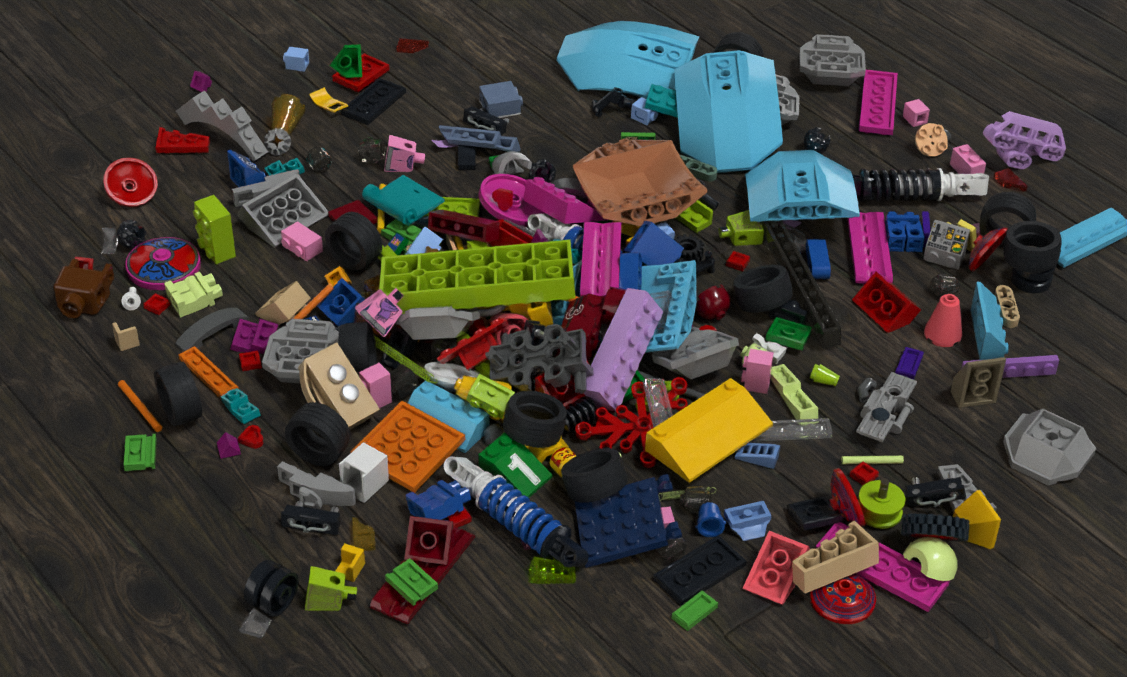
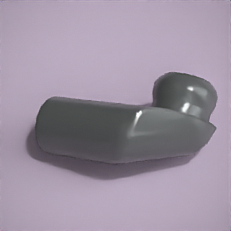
[857,378,877,403]

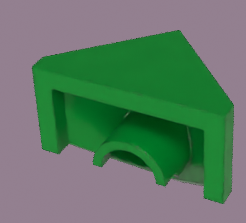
[329,44,362,78]

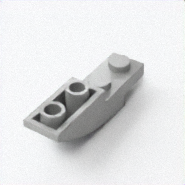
[232,169,300,207]
[277,461,356,506]

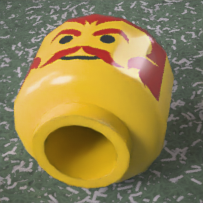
[550,447,576,477]

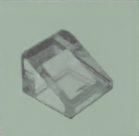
[238,608,272,638]

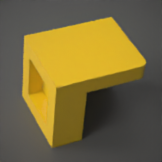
[335,543,365,582]

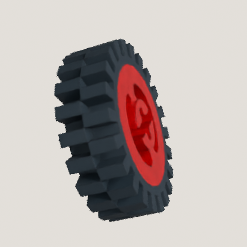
[901,514,969,542]

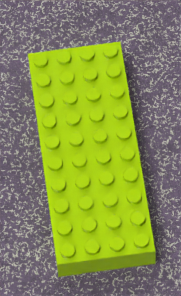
[379,240,575,314]

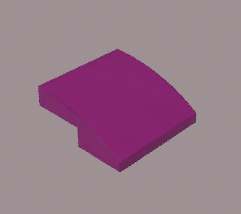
[230,319,278,354]

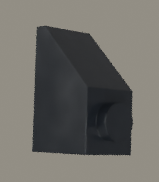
[380,326,419,369]

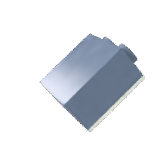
[479,81,523,118]

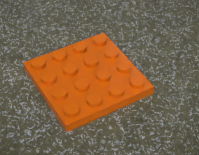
[350,401,466,493]

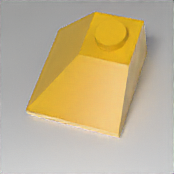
[953,490,1001,549]

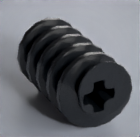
[563,396,596,434]

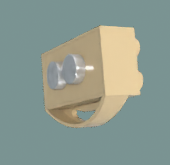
[298,342,380,430]

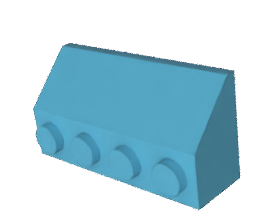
[971,282,1008,360]
[408,381,489,453]

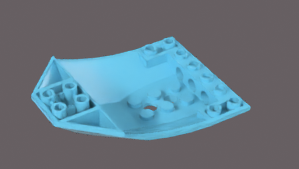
[556,21,699,98]
[674,50,783,173]
[745,150,860,222]
[551,260,697,353]

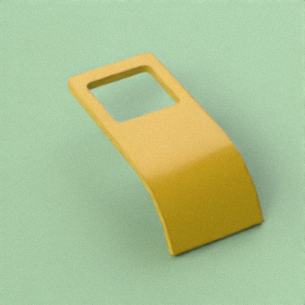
[309,87,348,112]

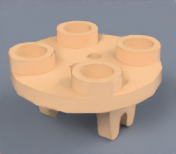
[915,123,948,157]

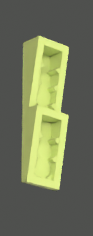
[770,364,818,426]

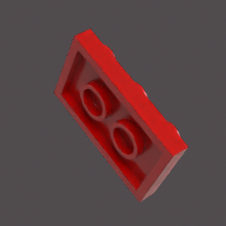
[332,53,389,92]

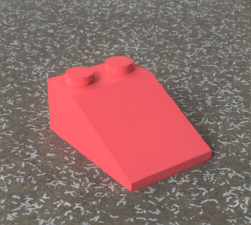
[743,531,810,605]

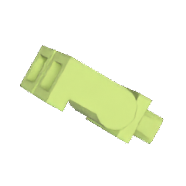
[164,272,223,318]

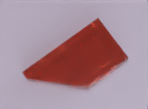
[397,38,429,53]

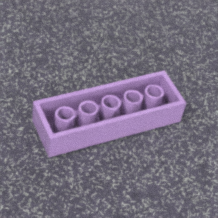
[584,288,663,412]

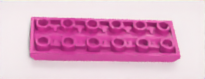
[847,212,893,284]
[580,222,621,297]

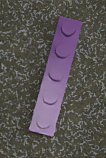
[961,355,1059,378]

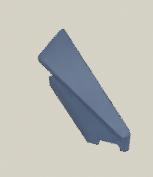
[439,125,521,152]

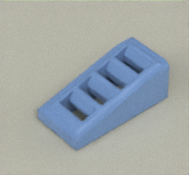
[735,443,780,469]

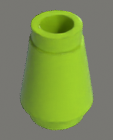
[810,364,840,387]

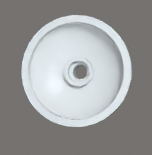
[424,362,480,392]

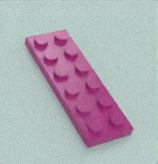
[859,70,898,135]
[815,522,950,612]

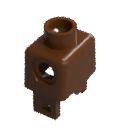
[53,259,114,318]

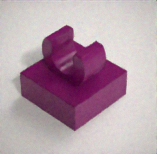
[190,71,212,92]

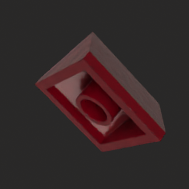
[405,516,454,565]

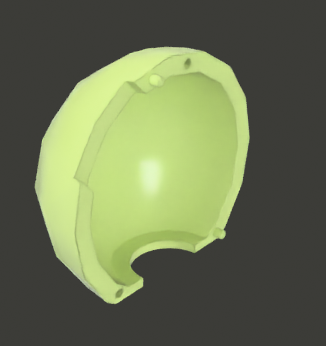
[903,537,958,581]

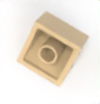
[255,281,310,325]

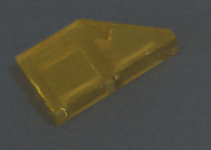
[352,517,376,551]

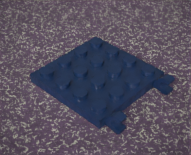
[575,474,682,568]

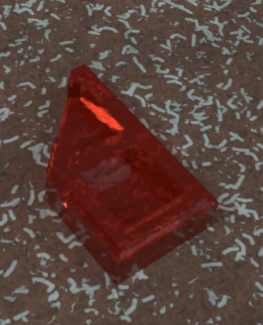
[994,168,1028,191]

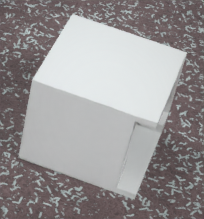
[339,442,389,503]

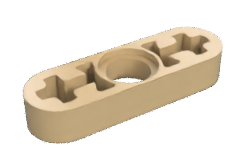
[994,285,1020,328]

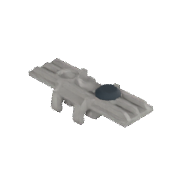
[856,372,917,442]

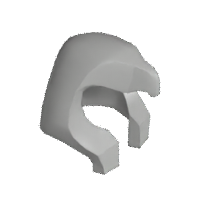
[492,151,532,175]

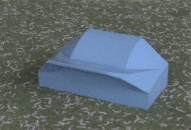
[724,501,771,541]

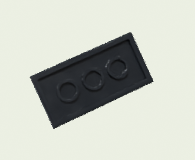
[340,78,406,125]
[653,535,747,606]

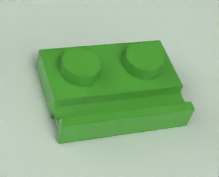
[381,219,422,245]
[124,434,157,471]
[385,558,438,606]

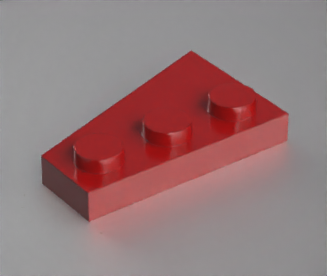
[156,127,210,154]

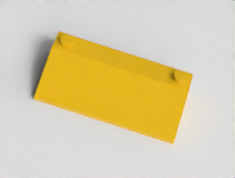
[645,378,773,483]

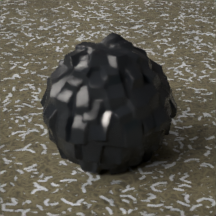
[804,127,831,154]
[528,159,557,183]
[116,219,147,248]

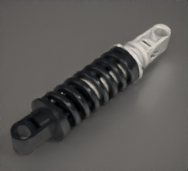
[852,168,989,202]

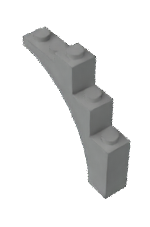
[176,91,268,162]

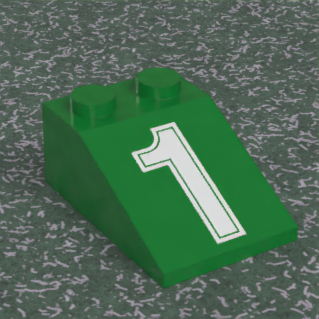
[478,432,552,498]

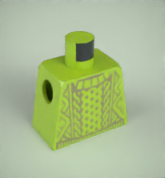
[718,210,764,246]
[305,566,357,611]

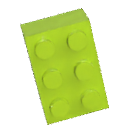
[193,195,236,264]

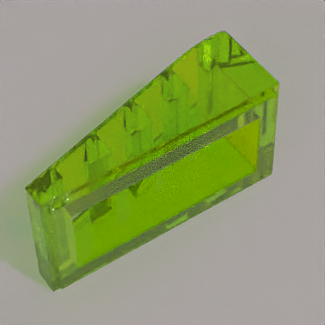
[529,557,576,584]

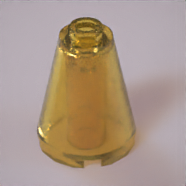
[271,94,305,142]

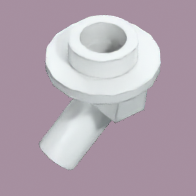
[122,287,141,310]

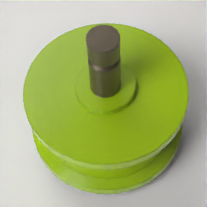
[858,478,905,529]

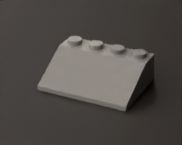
[238,174,328,248]

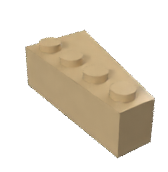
[792,521,879,593]

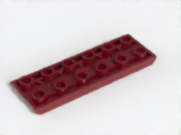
[370,526,475,625]

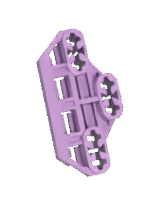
[983,111,1066,169]

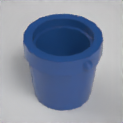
[695,503,726,537]

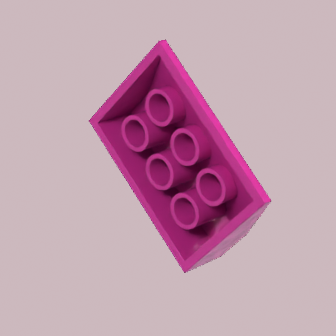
[523,177,608,224]

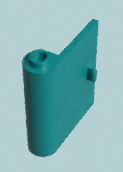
[362,175,445,225]

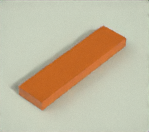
[178,346,239,399]

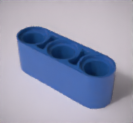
[806,239,831,279]
[619,252,642,290]

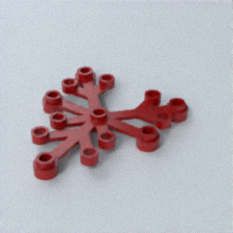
[575,377,688,468]

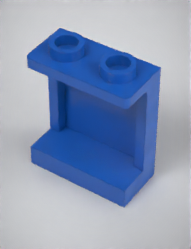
[624,221,684,266]

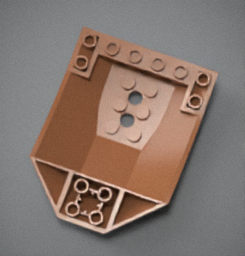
[573,139,707,226]

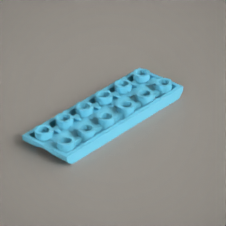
[1038,208,1127,268]

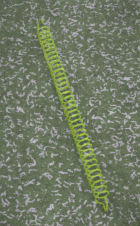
[374,336,438,383]

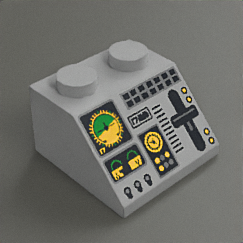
[923,220,970,270]

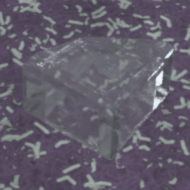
[101,228,118,254]

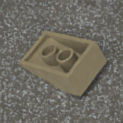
[951,357,1006,408]

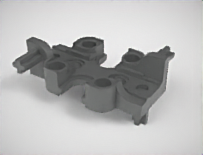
[485,324,594,394]

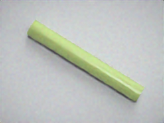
[841,456,904,464]

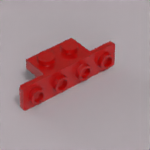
[437,318,509,371]

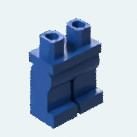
[885,212,924,252]
[405,480,471,520]

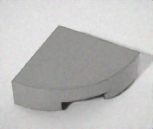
[299,486,323,509]

